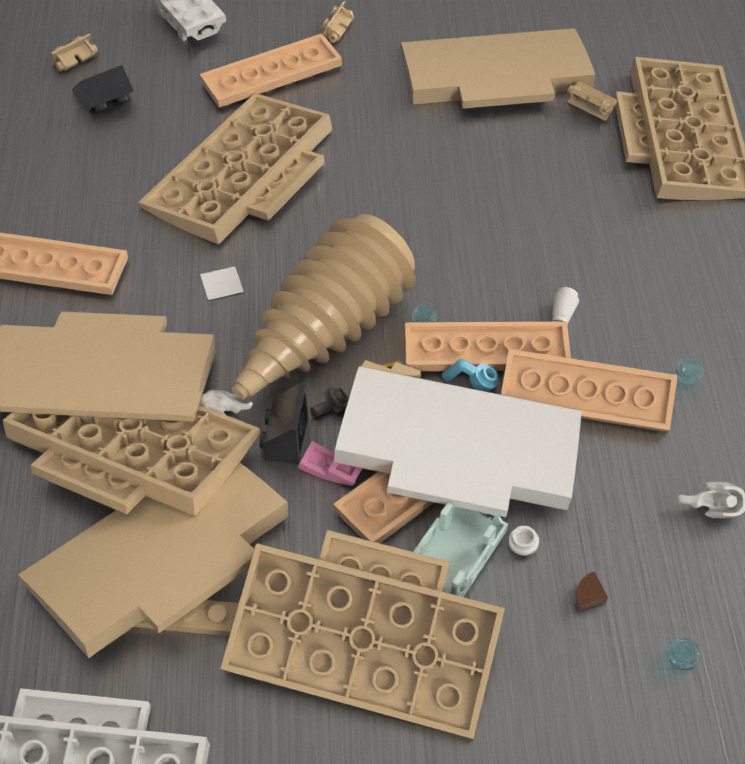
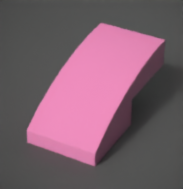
[298,441,362,486]

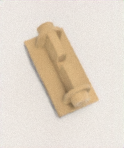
[320,1,354,43]
[51,33,98,71]
[567,81,618,122]

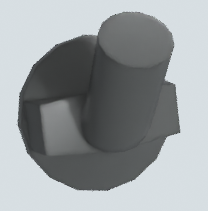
[310,386,349,418]

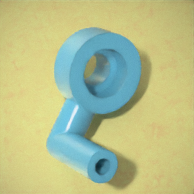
[442,359,499,392]

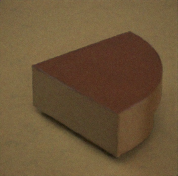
[575,572,608,612]

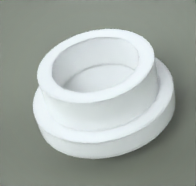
[508,526,539,556]

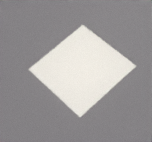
[200,266,244,300]

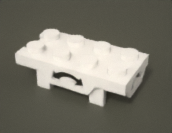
[154,0,226,41]

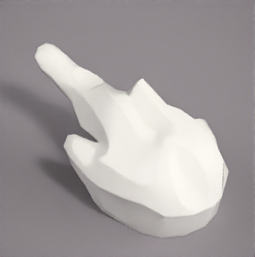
[199,390,253,415]
[677,482,745,518]

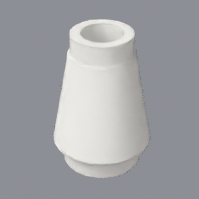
[552,287,579,325]

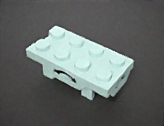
[413,502,508,597]

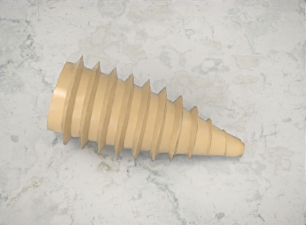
[232,214,415,400]

